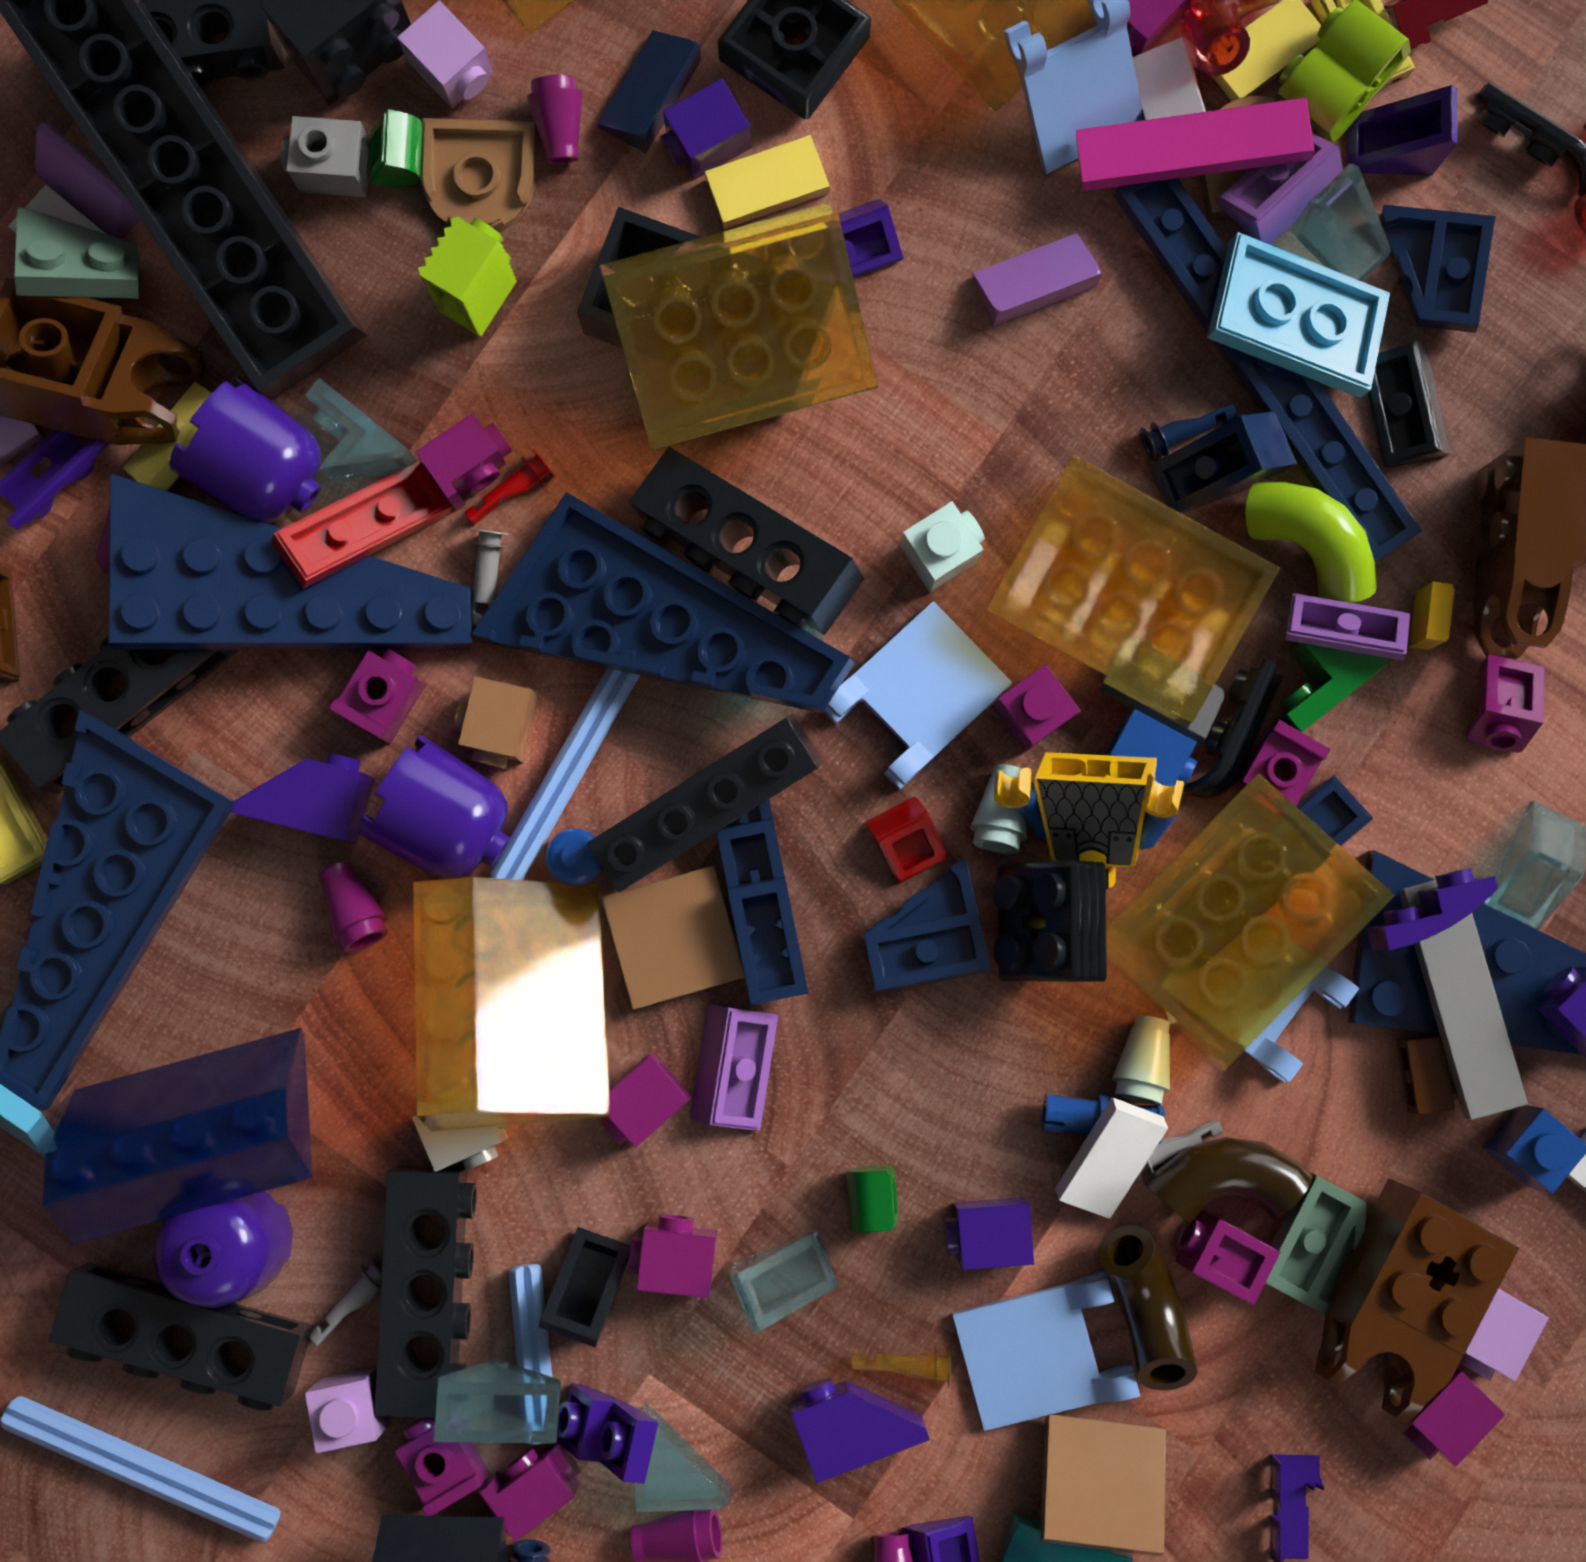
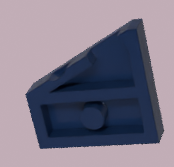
[1380,205,1496,333]
[864,860,991,995]

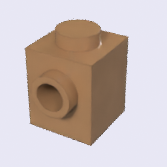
[453,676,538,769]

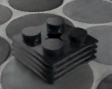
[718,0,871,119]
[993,860,1107,982]

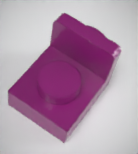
[1466,654,1545,753]
[1175,1210,1281,1305]

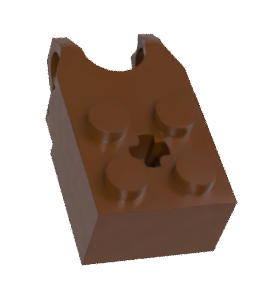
[0,278,206,445]
[1470,437,1586,660]
[1315,1178,1519,1424]

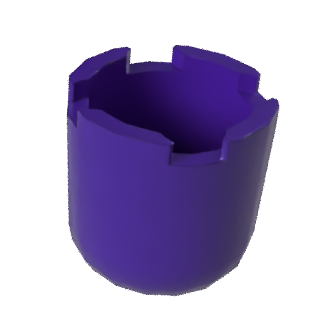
[169,377,321,524]
[357,734,510,881]
[153,1180,293,1308]

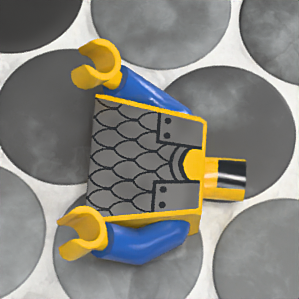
[994,752,1184,889]

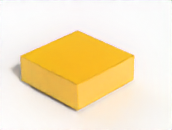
[1409,581,1455,650]

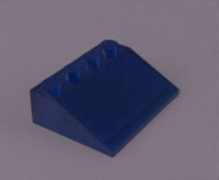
[42,1028,313,1244]

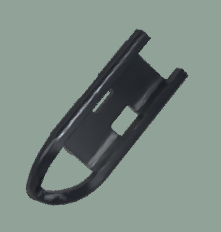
[1476,81,1586,198]
[1183,659,1283,798]

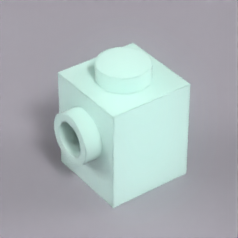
[899,501,985,593]

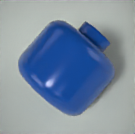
[546,828,603,886]

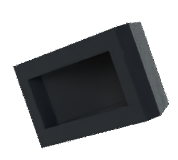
[538,1227,631,1348]

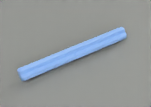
[489,668,640,892]
[0,1396,281,1543]

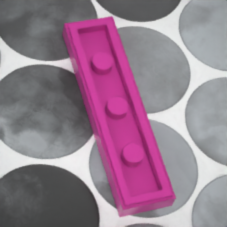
[1076,98,1314,191]

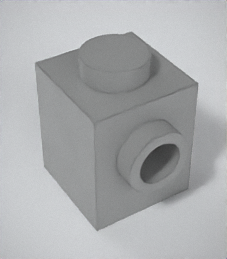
[281,116,370,198]
[412,1085,512,1172]

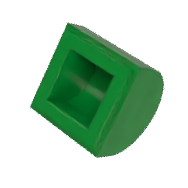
[368,109,423,187]
[846,1164,899,1232]

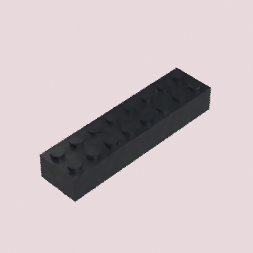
[0,0,367,398]

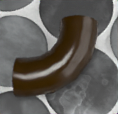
[1145,1137,1313,1224]
[1098,1225,1198,1391]

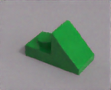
[1274,643,1392,732]

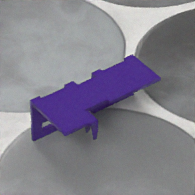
[1270,1454,1324,1562]

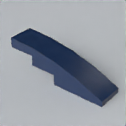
[716,799,808,1005]

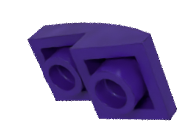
[1367,868,1498,951]
[556,1383,659,1484]

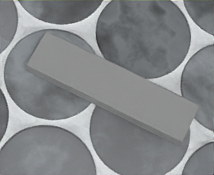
[1398,880,1528,1120]

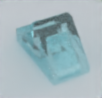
[304,378,417,480]

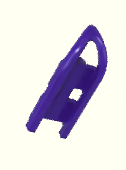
[0,429,110,530]

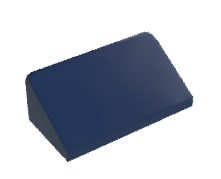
[597,30,701,154]

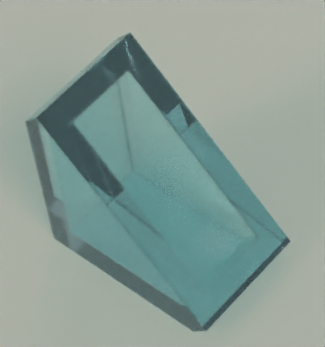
[1290,163,1392,282]
[1484,801,1586,930]
[730,1231,838,1333]
[433,1359,561,1443]
[635,1403,732,1512]

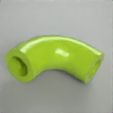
[1245,482,1377,603]

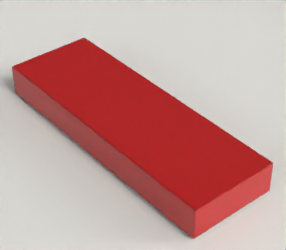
[271,460,453,589]

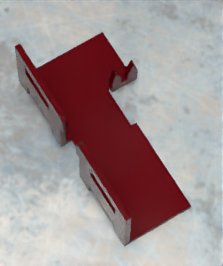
[1383,0,1488,48]

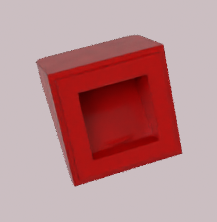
[866,797,949,884]

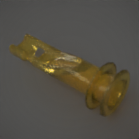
[852,1348,951,1388]

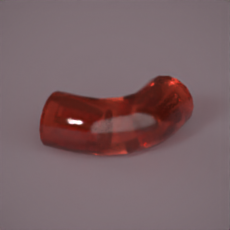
[1181,0,1282,76]

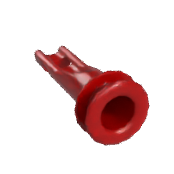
[464,449,555,525]

